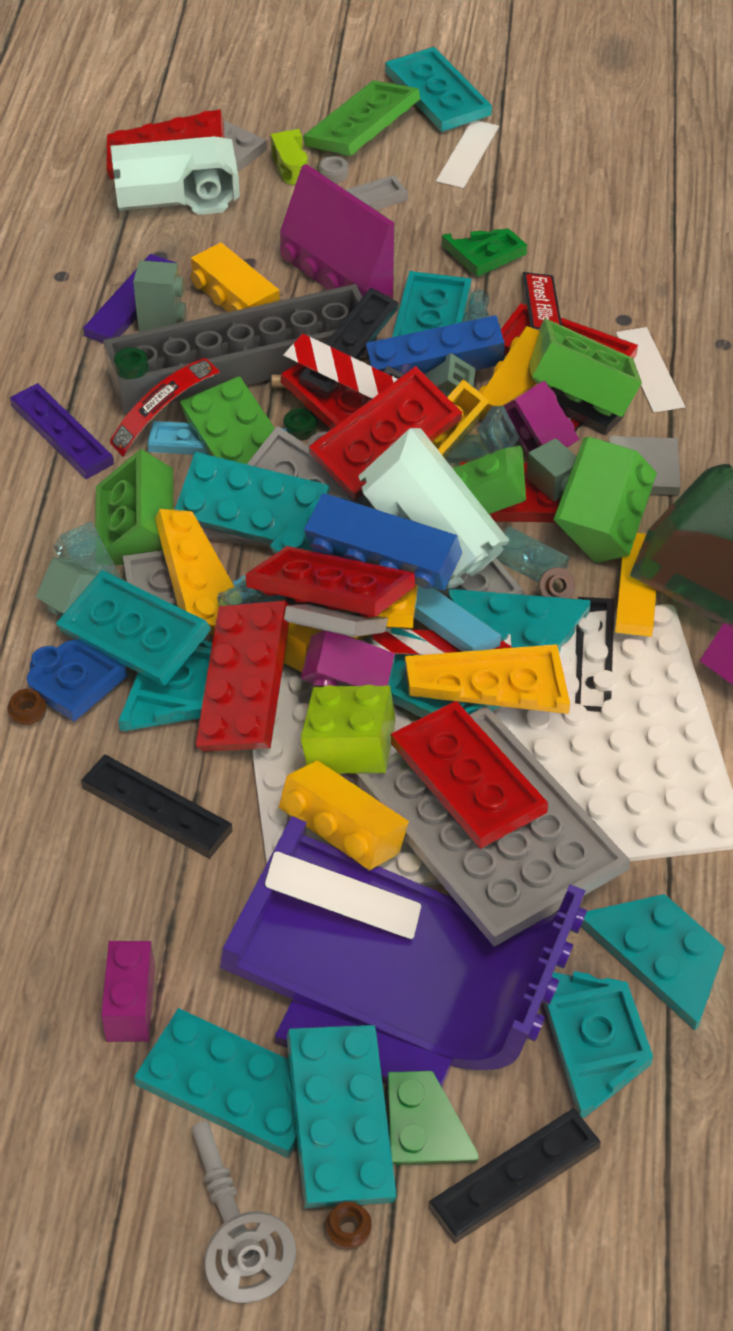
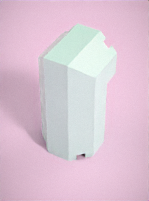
[111,137,240,215]
[359,428,510,589]

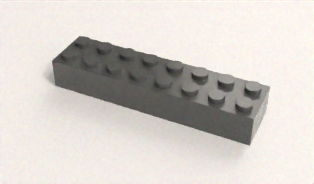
[103,284,377,413]

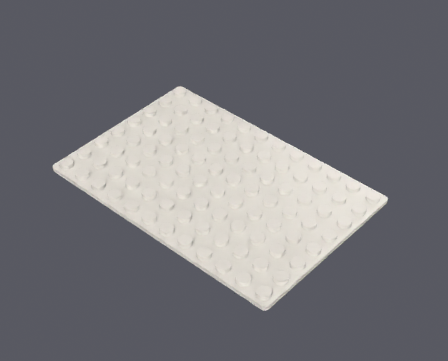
[252,604,733,886]

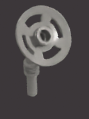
[192,1121,296,1303]

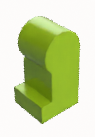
[270,129,308,185]

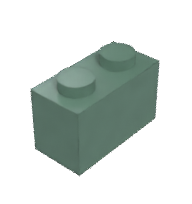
[133,260,187,332]

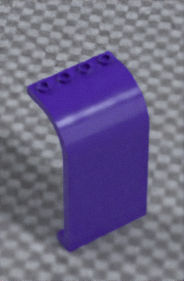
[220,816,587,1070]

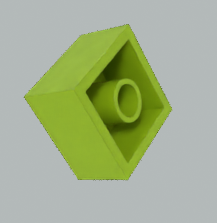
[301,685,396,773]

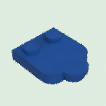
[27,640,128,722]

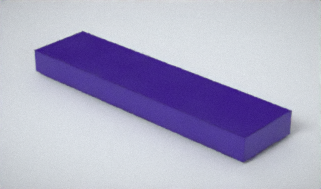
[83,254,176,343]
[10,383,114,479]
[275,1001,452,1087]

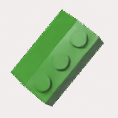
[529,318,642,417]
[554,436,657,563]
[452,445,526,514]
[95,449,174,566]

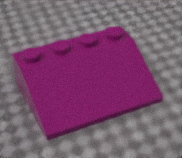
[280,164,394,299]

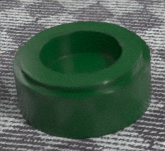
[114,347,149,379]
[283,408,317,441]

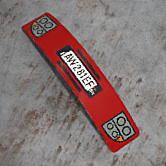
[110,358,220,457]

